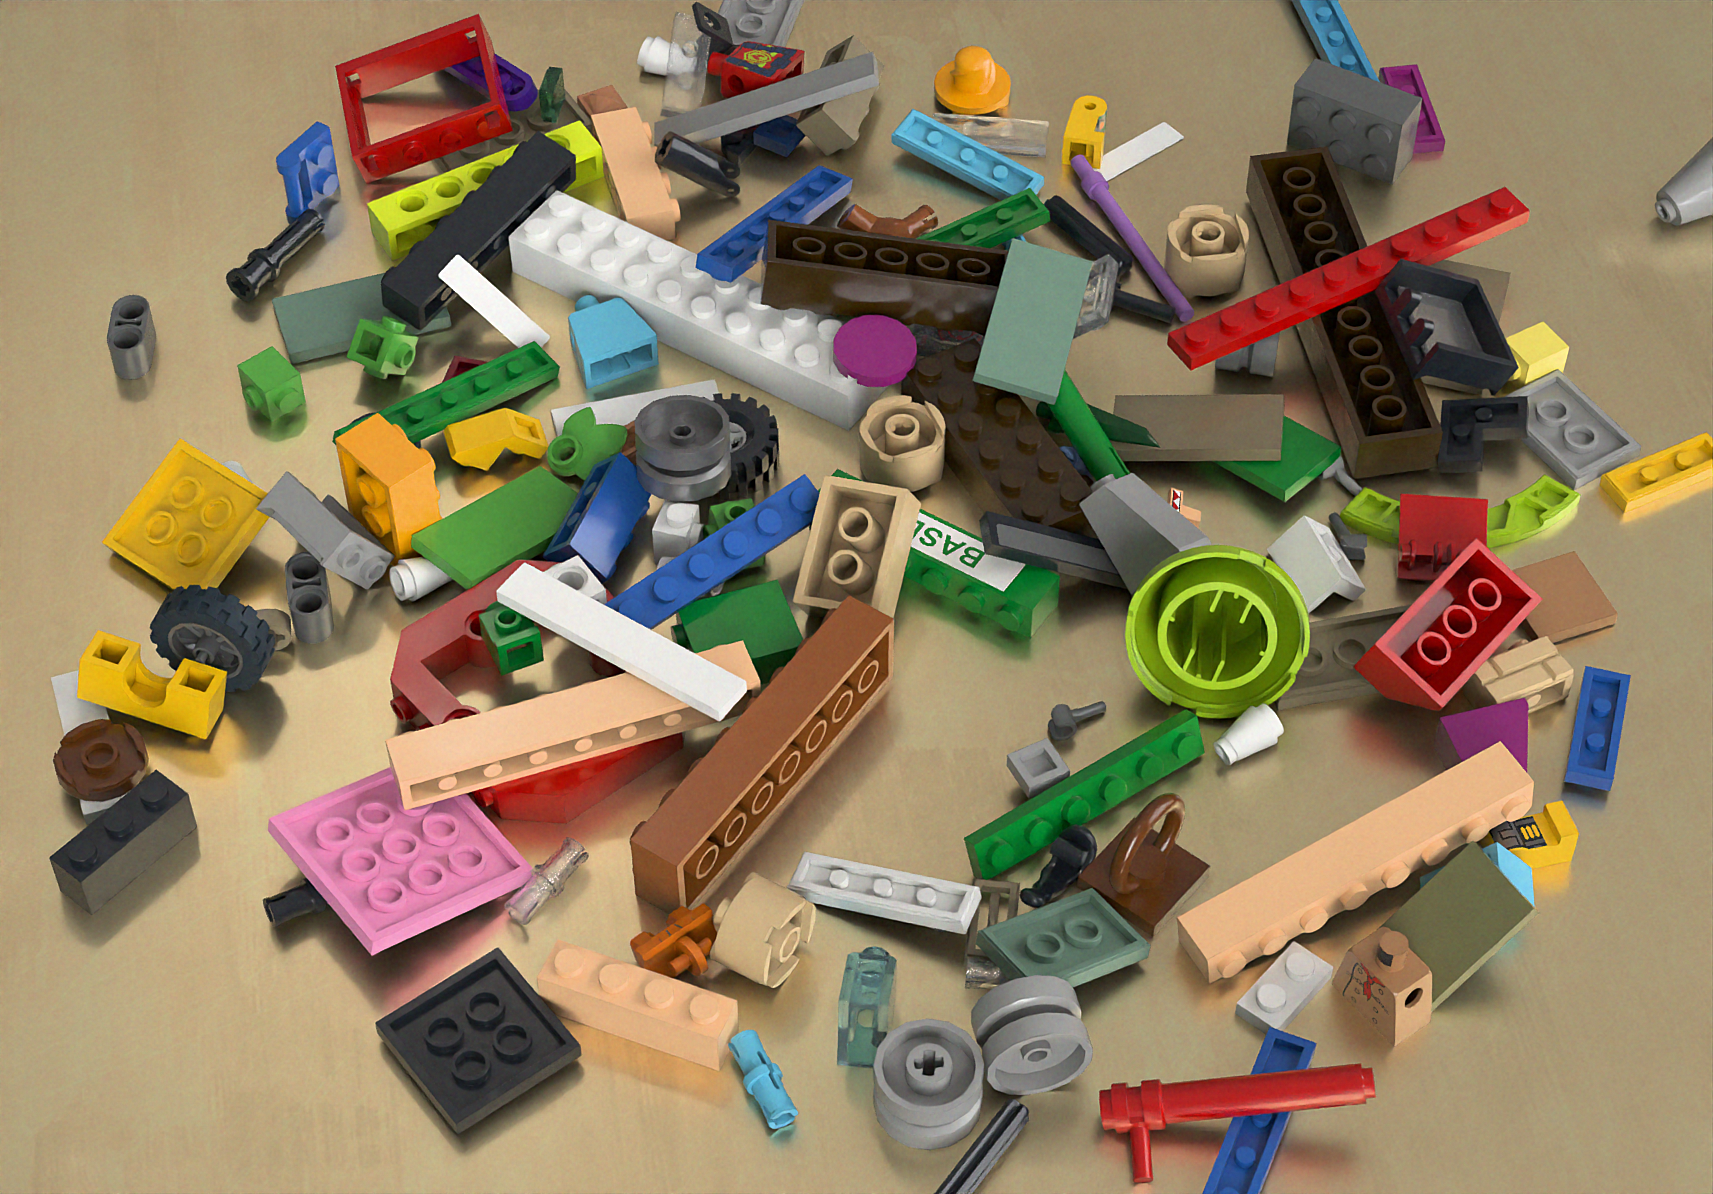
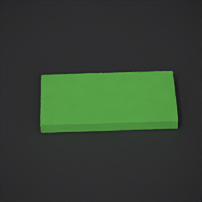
[411,466,578,590]

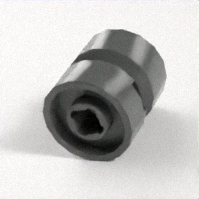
[1215,332,1280,377]

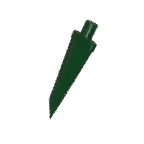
[1036,401,1161,448]

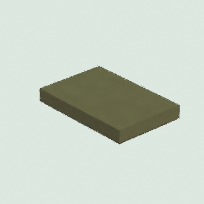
[1377,841,1539,1011]

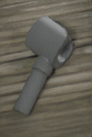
[1328,512,1367,560]
[1048,701,1106,740]

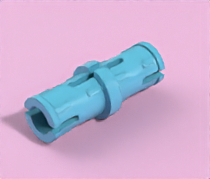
[728,1030,798,1129]

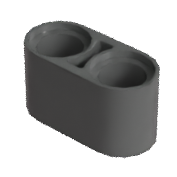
[107,295,156,380]
[285,552,334,644]

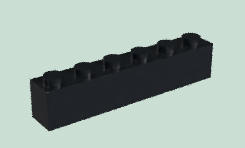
[381,131,576,331]

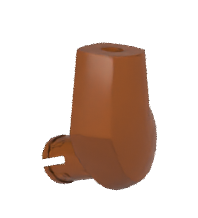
[837,204,938,239]

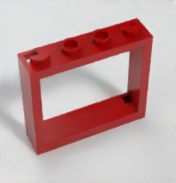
[335,14,513,184]

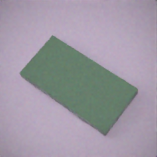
[972,238,1093,405]
[272,272,451,364]

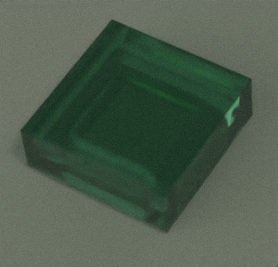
[539,67,565,123]

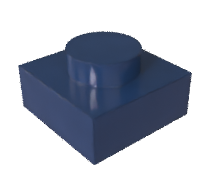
[753,115,806,157]

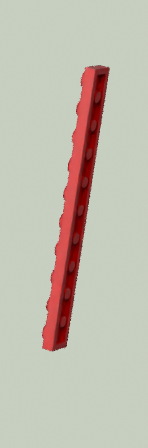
[1167,187,1530,371]

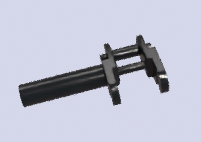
[1083,267,1176,323]

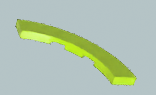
[1340,474,1581,548]

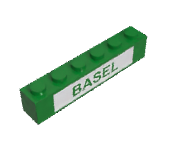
[809,469,1060,638]

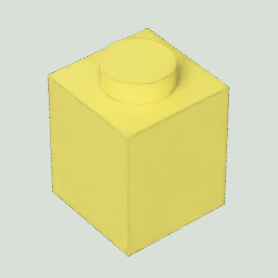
[1505,321,1569,389]

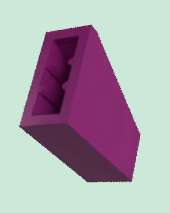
[1433,698,1529,772]

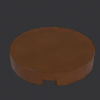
[53,719,149,802]

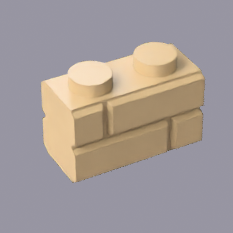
[1462,636,1574,713]

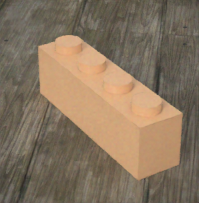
[591,107,681,240]
[537,939,739,1071]

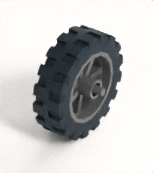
[150,585,275,692]

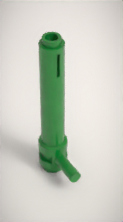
[1046,370,1130,482]

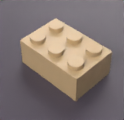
[793,475,921,618]

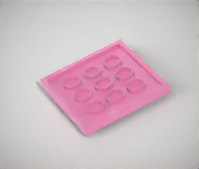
[268,767,534,955]

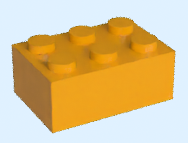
[335,413,442,566]

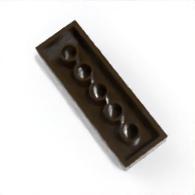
[760,220,1008,336]
[901,338,1099,539]

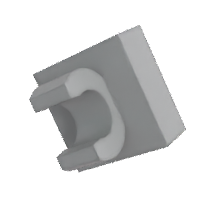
[1006,738,1070,799]

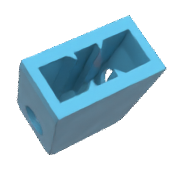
[568,295,659,389]

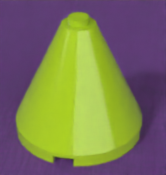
[1125,545,1310,718]

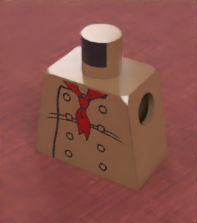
[1332,927,1432,1047]

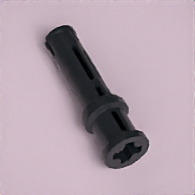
[226,209,325,301]

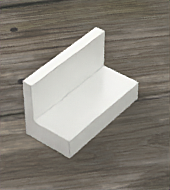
[1267,515,1366,614]

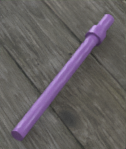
[1070,154,1194,322]

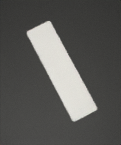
[1093,122,1184,181]
[438,255,550,348]

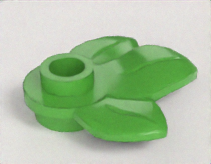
[547,407,627,481]

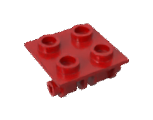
[1397,494,1490,581]

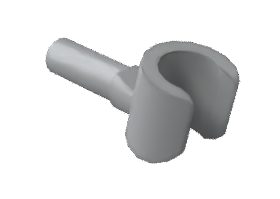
[1318,456,1362,496]

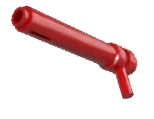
[1099,1063,1376,1183]

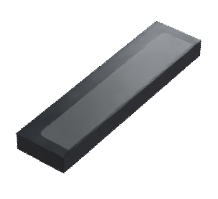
[979,511,1128,589]

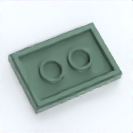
[976,888,1151,987]

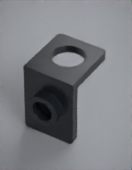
[689,2,734,75]

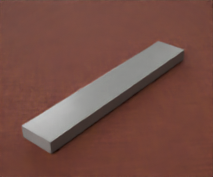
[654,51,879,147]

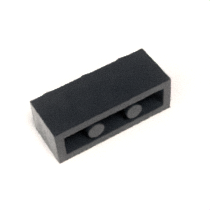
[49,769,197,915]

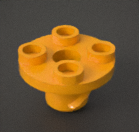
[934,46,1011,120]

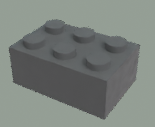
[1287,58,1422,185]

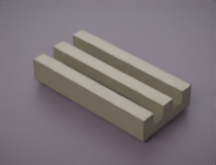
[964,879,1020,969]

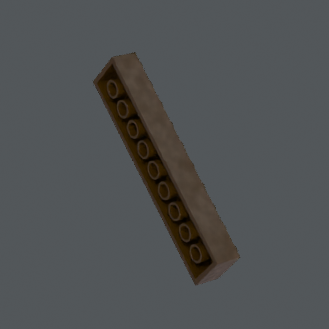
[1246,146,1443,479]

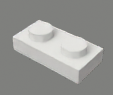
[1235,941,1333,1034]

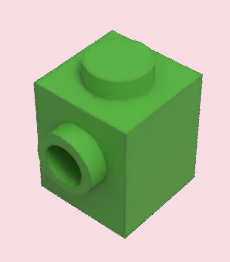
[237,346,306,422]

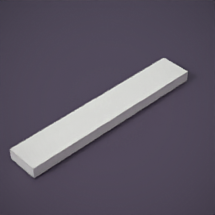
[496,562,747,722]

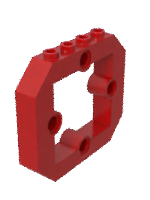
[390,560,686,824]

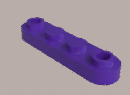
[444,36,538,112]

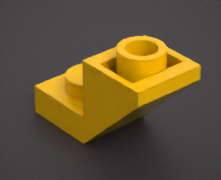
[443,408,549,471]

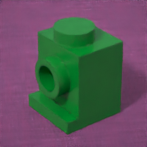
[479,601,544,676]

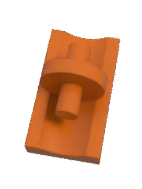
[630,903,717,979]

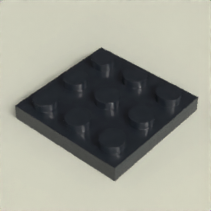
[375,947,582,1134]

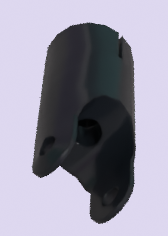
[655,131,740,197]

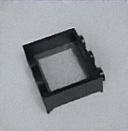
[1374,259,1519,396]

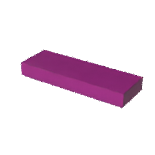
[1378,64,1445,154]

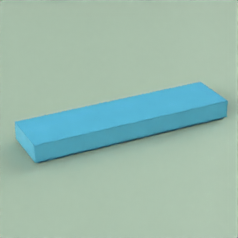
[891,109,1044,200]

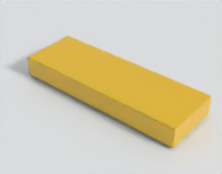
[1599,432,1713,513]

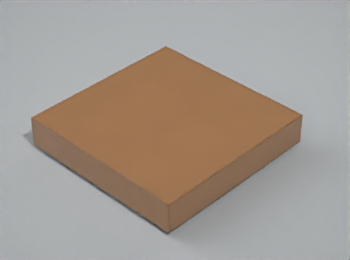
[1512,551,1618,643]

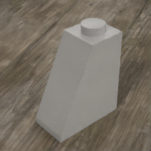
[1079,473,1211,595]

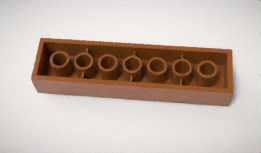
[630,595,894,914]

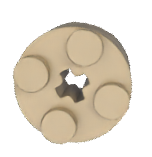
[1164,204,1249,298]
[859,395,945,492]
[710,872,816,988]

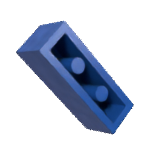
[543,452,652,584]

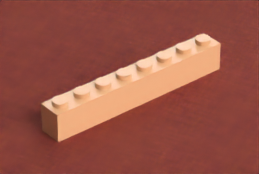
[385,640,761,810]
[1177,741,1534,984]

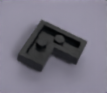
[1438,396,1529,473]

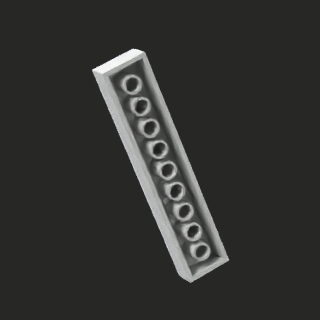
[509,190,888,431]

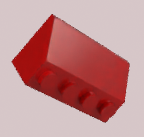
[1353,538,1543,711]

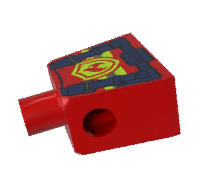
[707,41,805,99]

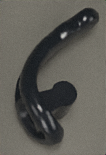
[1019,824,1098,908]

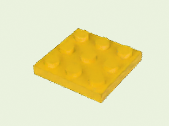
[102,438,269,591]

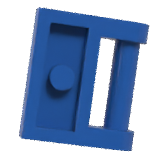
[276,121,340,225]

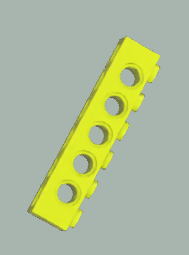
[367,120,604,261]

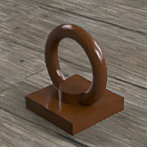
[1077,793,1210,937]

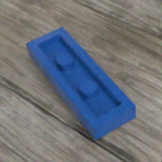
[1564,666,1631,791]

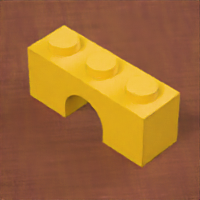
[77,630,227,739]

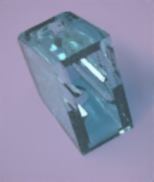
[837,946,897,1068]

